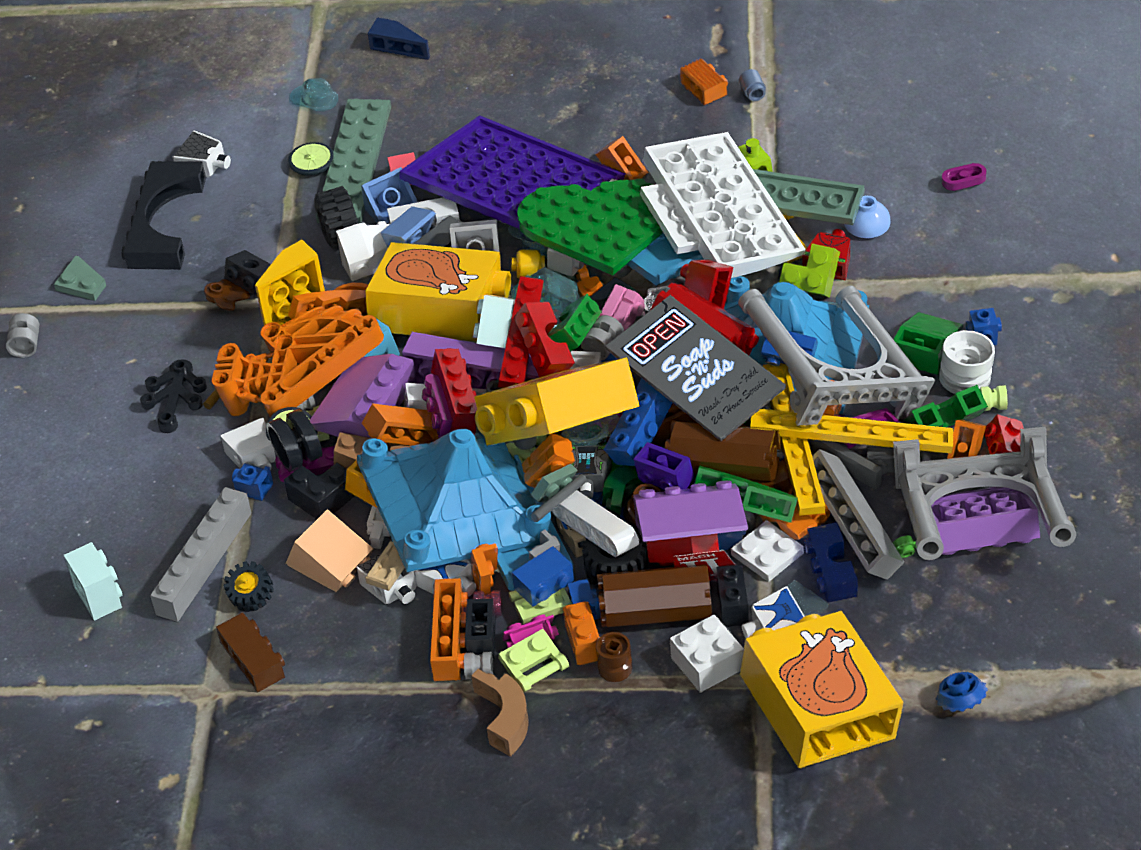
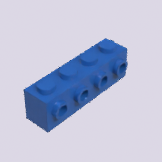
[604,378,672,466]

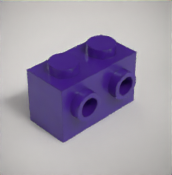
[634,442,694,491]

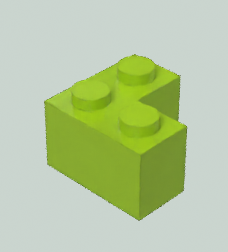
[779,244,840,298]

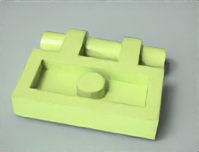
[509,588,572,625]

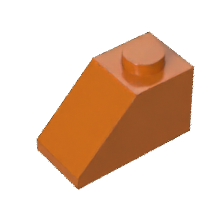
[595,136,649,180]
[947,420,986,459]

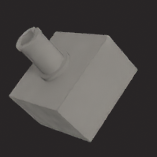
[450,219,501,266]

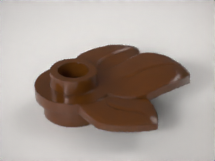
[204,279,251,311]

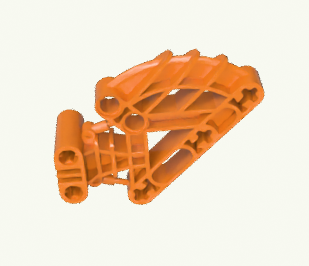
[212,306,384,417]

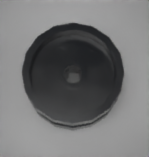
[266,408,323,472]

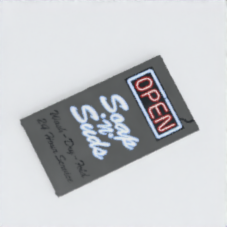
[605,295,786,441]

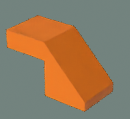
[759,505,818,540]

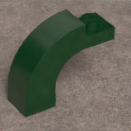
[602,465,645,518]

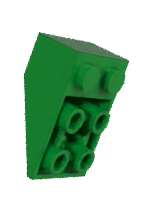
[893,312,964,375]

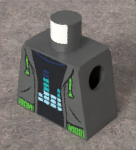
[572,445,612,499]

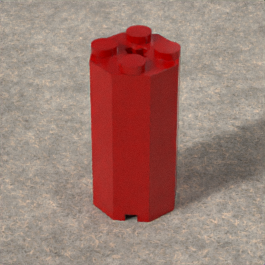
[650,283,759,356]

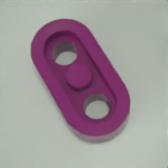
[942,163,986,191]

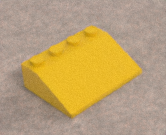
[255,240,325,353]

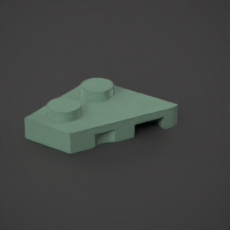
[54,256,106,301]
[531,464,578,503]

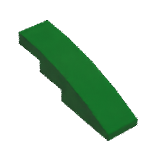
[695,466,798,523]

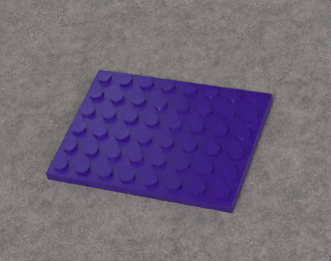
[399,115,625,230]

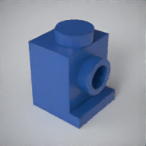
[232,463,273,501]
[567,579,601,619]

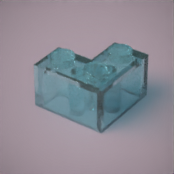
[511,267,579,315]

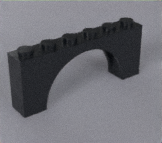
[122,161,206,270]

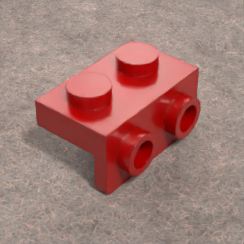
[984,414,1024,455]

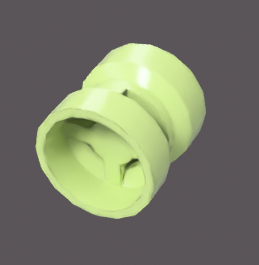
[980,385,1008,411]

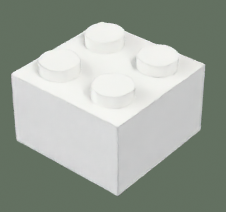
[670,615,744,693]

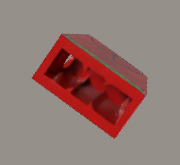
[802,229,850,281]

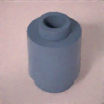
[739,69,766,101]

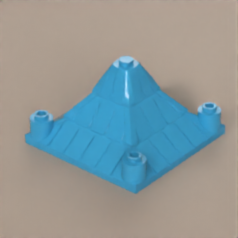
[724,276,869,414]
[357,429,552,572]

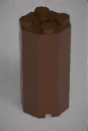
[665,420,781,481]
[597,565,712,627]

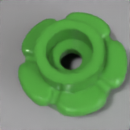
[893,535,916,558]

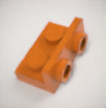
[471,543,498,599]

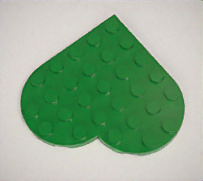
[517,179,663,275]

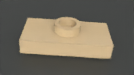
[365,541,405,591]

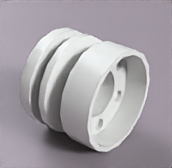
[939,331,995,394]

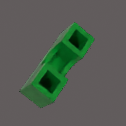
[547,294,602,352]
[904,385,988,428]

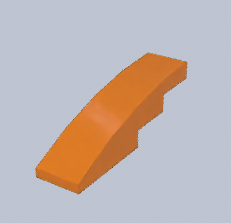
[288,290,367,319]

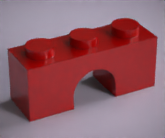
[514,302,575,378]

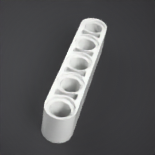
[552,490,639,557]

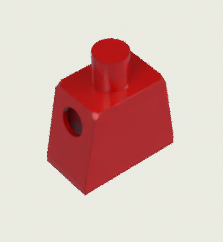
[680,260,734,310]

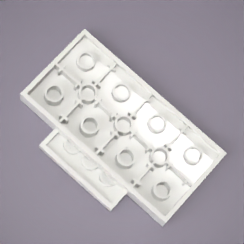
[640,132,806,278]

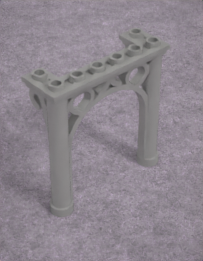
[738,286,935,426]
[893,427,1076,560]

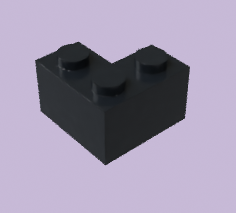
[284,463,355,519]

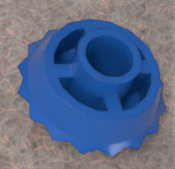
[936,672,988,712]

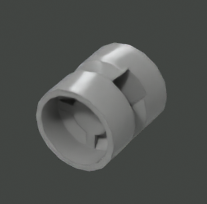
[6,313,40,358]
[581,315,624,360]

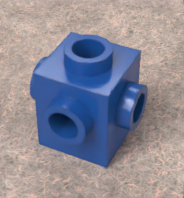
[965,308,1002,345]

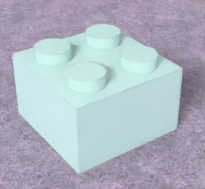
[473,295,515,348]
[64,542,123,621]

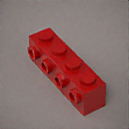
[431,348,477,436]

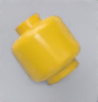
[511,250,545,279]

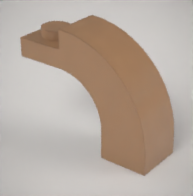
[471,669,529,757]

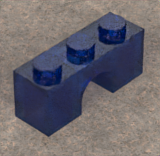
[804,523,858,603]

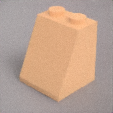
[286,509,373,592]

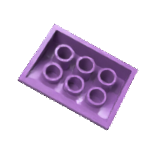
[310,354,416,438]
[633,481,748,542]
[931,487,1040,555]

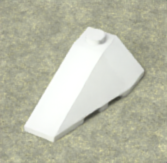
[336,221,390,281]

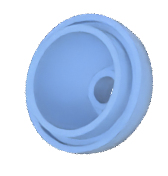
[844,196,890,238]

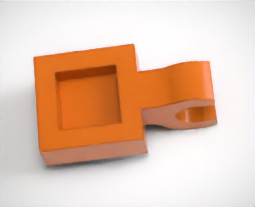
[576,264,603,297]

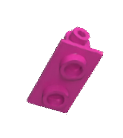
[502,614,559,649]

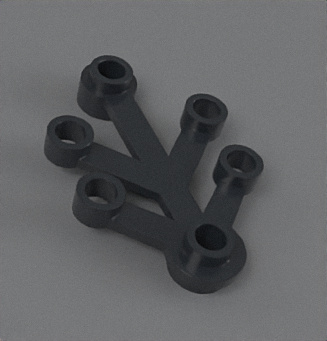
[140,359,207,433]

